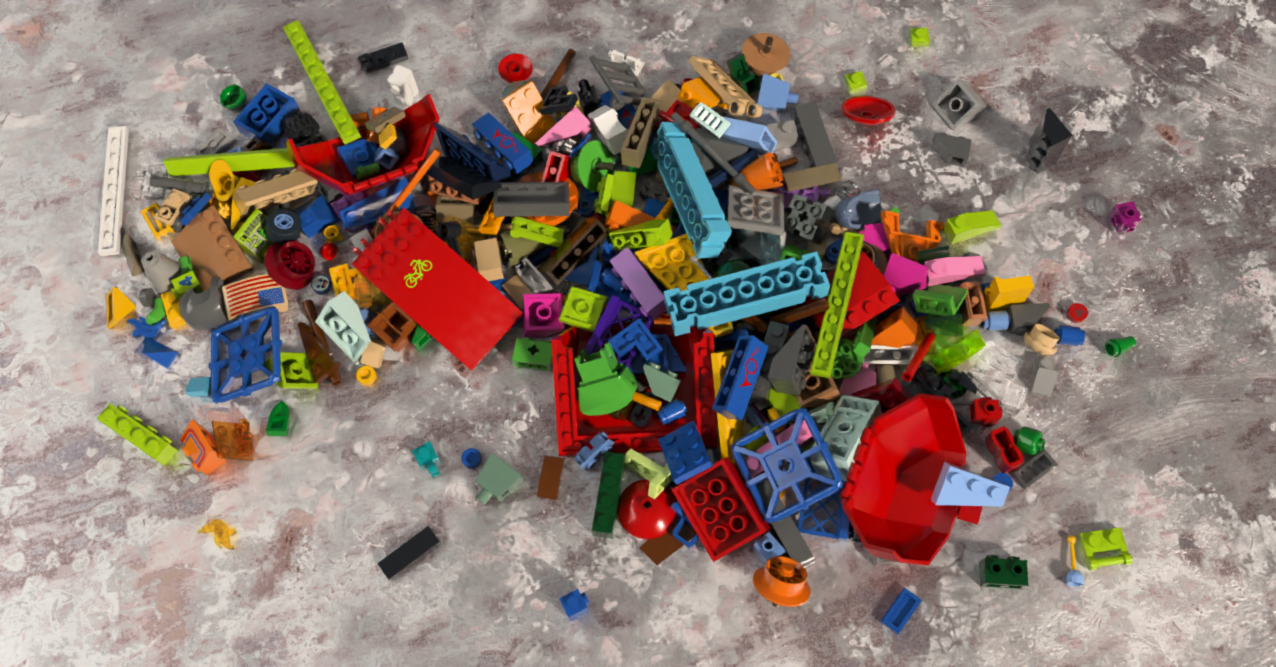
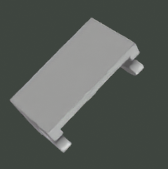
[515,257,554,294]

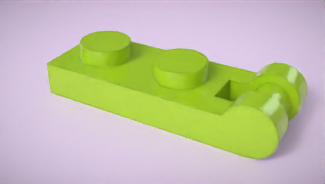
[510,217,564,247]

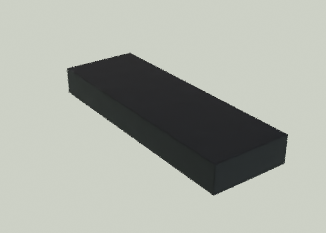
[377,526,441,581]

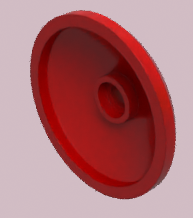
[841,96,896,126]
[617,479,677,540]

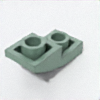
[809,402,837,423]

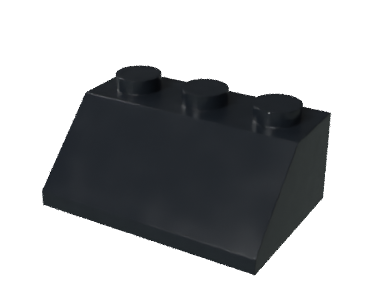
[1027,108,1072,174]

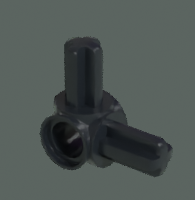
[432,221,462,256]

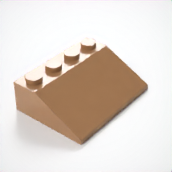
[171,205,254,291]

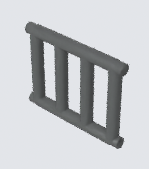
[589,55,651,106]

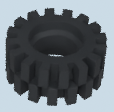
[284,112,320,145]

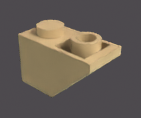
[153,188,194,226]

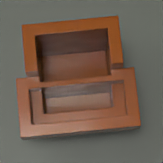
[367,302,417,353]

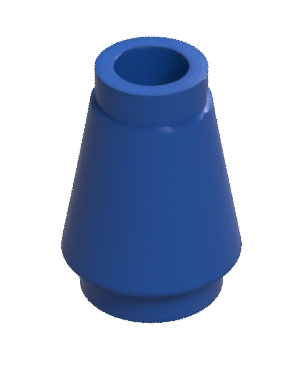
[601,267,626,294]

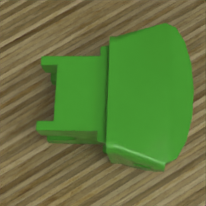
[574,341,638,416]

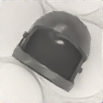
[179,276,228,330]

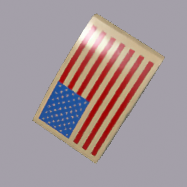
[222,274,288,322]

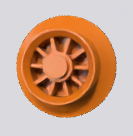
[752,556,811,607]

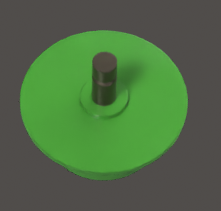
[570,140,613,192]

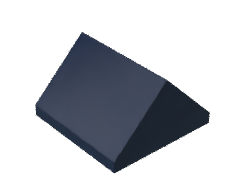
[564,243,600,286]

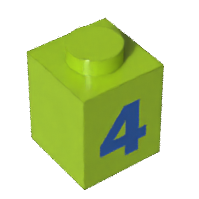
[171,271,204,299]

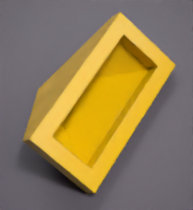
[106,287,136,329]

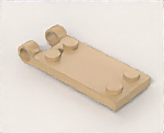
[688,56,762,118]

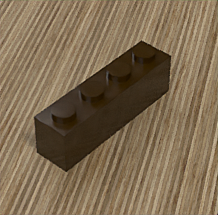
[537,217,609,285]

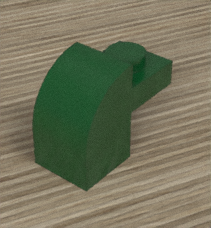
[726,53,760,95]

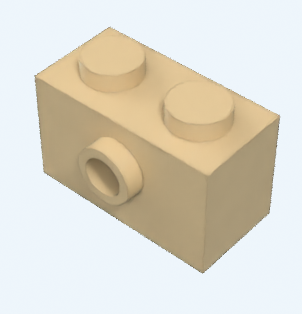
[472,238,504,281]

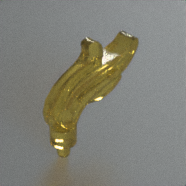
[197,519,236,550]

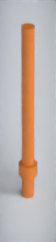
[370,148,441,239]

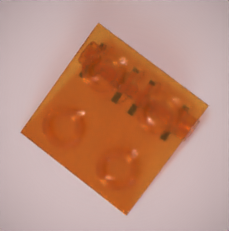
[212,418,255,461]

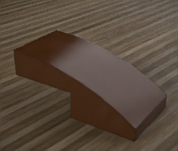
[537,455,565,500]

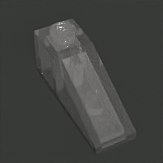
[966,368,1028,416]

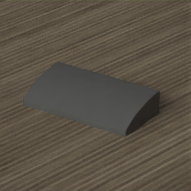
[493,182,570,217]

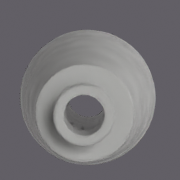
[141,251,181,294]

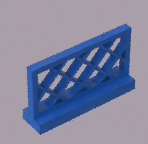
[798,457,850,542]

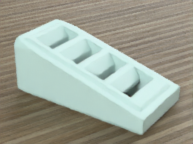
[690,102,731,138]

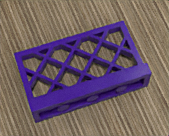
[585,295,653,368]

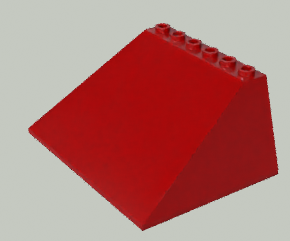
[551,320,718,456]

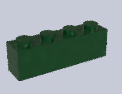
[592,452,625,539]

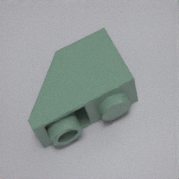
[643,361,681,402]

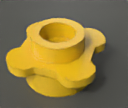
[217,202,232,220]
[322,225,343,243]

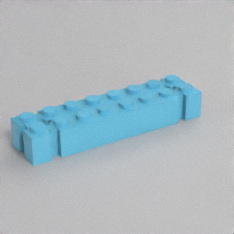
[650,122,732,258]
[664,251,830,336]

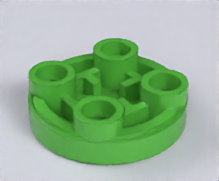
[831,339,864,379]

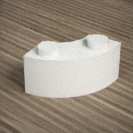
[587,105,629,155]

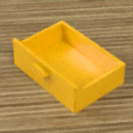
[983,275,1034,312]

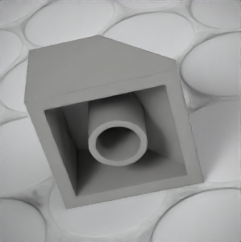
[932,79,988,130]

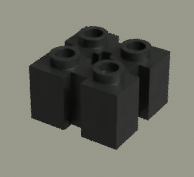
[784,193,834,245]

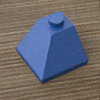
[292,195,340,239]

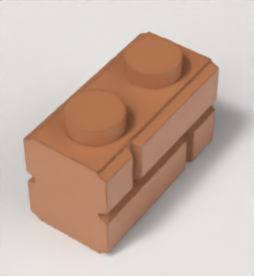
[958,282,987,327]

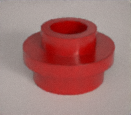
[320,242,338,261]

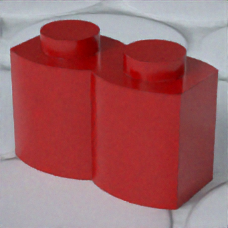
[985,426,1023,473]

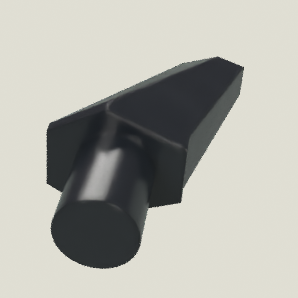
[949,371,977,394]

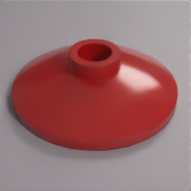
[498,54,533,83]

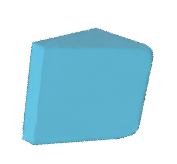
[186,377,211,397]

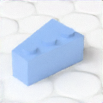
[931,462,1010,506]

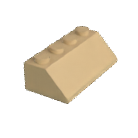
[234,169,318,217]

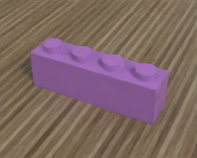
[610,247,667,320]

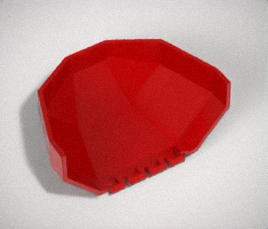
[285,94,440,196]
[840,393,966,566]

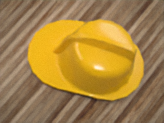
[209,160,240,201]

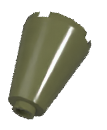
[496,231,548,268]

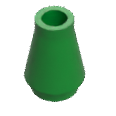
[1105,336,1136,357]

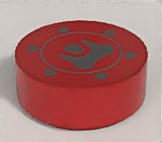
[1067,303,1088,323]

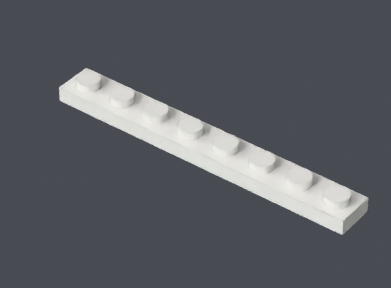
[98,126,129,256]

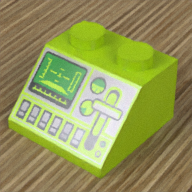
[233,208,275,264]

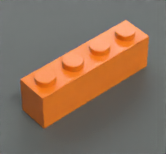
[604,201,677,234]

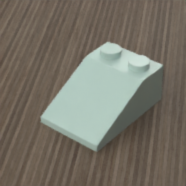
[315,291,371,363]

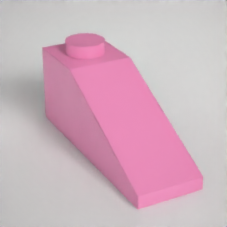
[536,107,592,148]
[924,256,986,286]

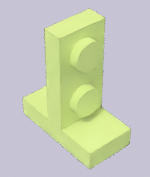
[625,449,673,499]

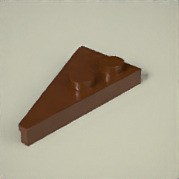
[297,322,342,383]

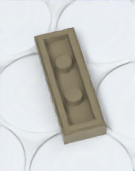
[783,163,841,192]

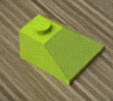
[265,352,319,389]

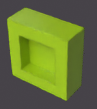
[909,28,930,47]
[844,71,867,93]

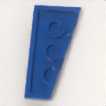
[339,177,416,231]

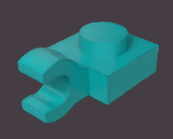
[412,441,440,478]

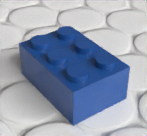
[233,83,300,145]

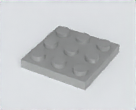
[727,185,784,236]

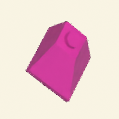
[884,253,929,296]
[522,293,565,338]

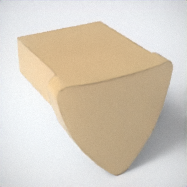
[360,338,386,368]

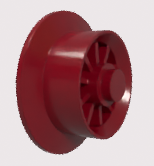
[264,241,315,290]

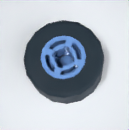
[266,209,301,245]

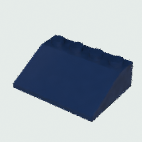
[434,123,512,183]

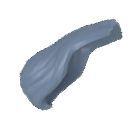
[835,189,882,229]

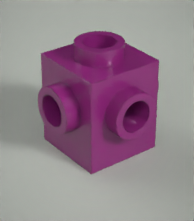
[1109,201,1142,233]

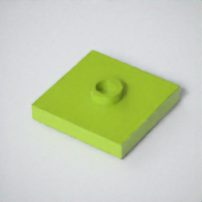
[559,286,608,332]

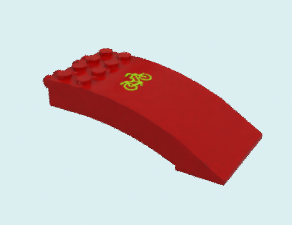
[352,208,524,371]

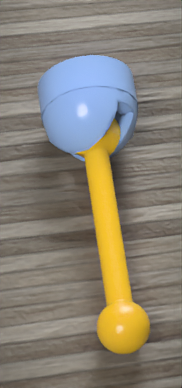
[1066,535,1084,587]

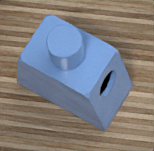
[757,74,799,111]

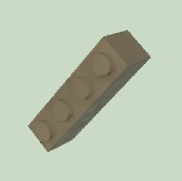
[621,97,660,168]

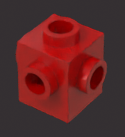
[970,397,1002,427]

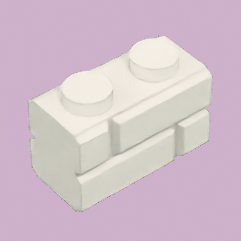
[388,65,419,106]

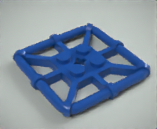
[209,306,282,404]
[731,407,843,523]

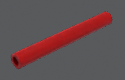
[902,333,935,382]

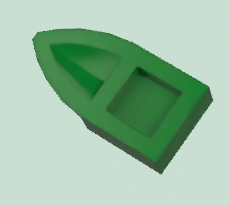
[266,401,290,436]

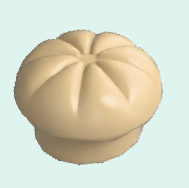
[1023,324,1059,356]

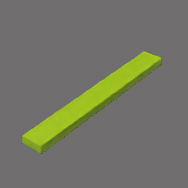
[163,148,295,177]
[810,231,864,379]

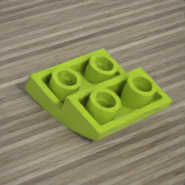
[594,174,615,216]

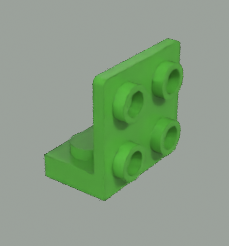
[913,285,968,317]

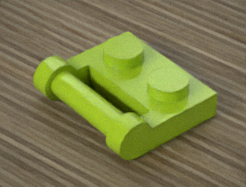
[1078,527,1132,570]

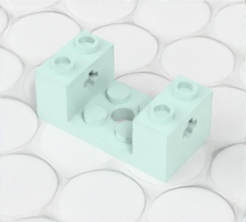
[810,395,883,482]

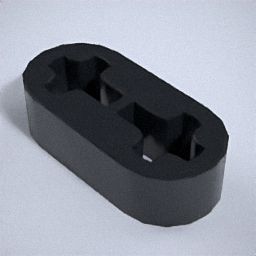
[631,392,657,428]

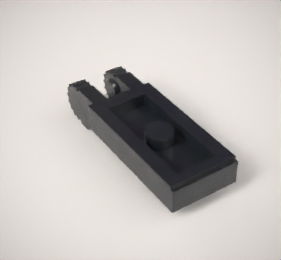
[357,42,409,72]

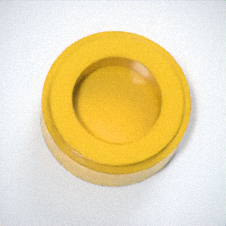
[356,365,377,386]

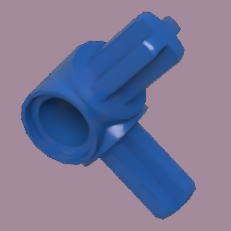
[601,241,638,268]

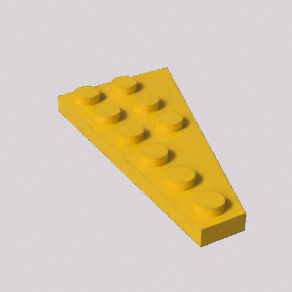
[635,233,734,338]
[711,349,744,471]

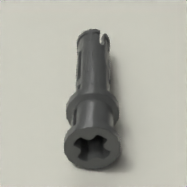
[149,175,209,196]

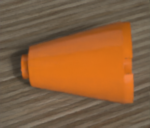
[730,152,783,190]

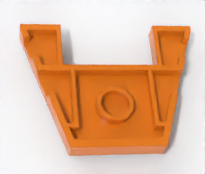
[880,210,944,265]

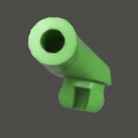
[145,298,165,325]

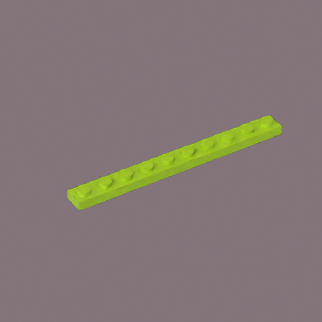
[283,20,361,145]

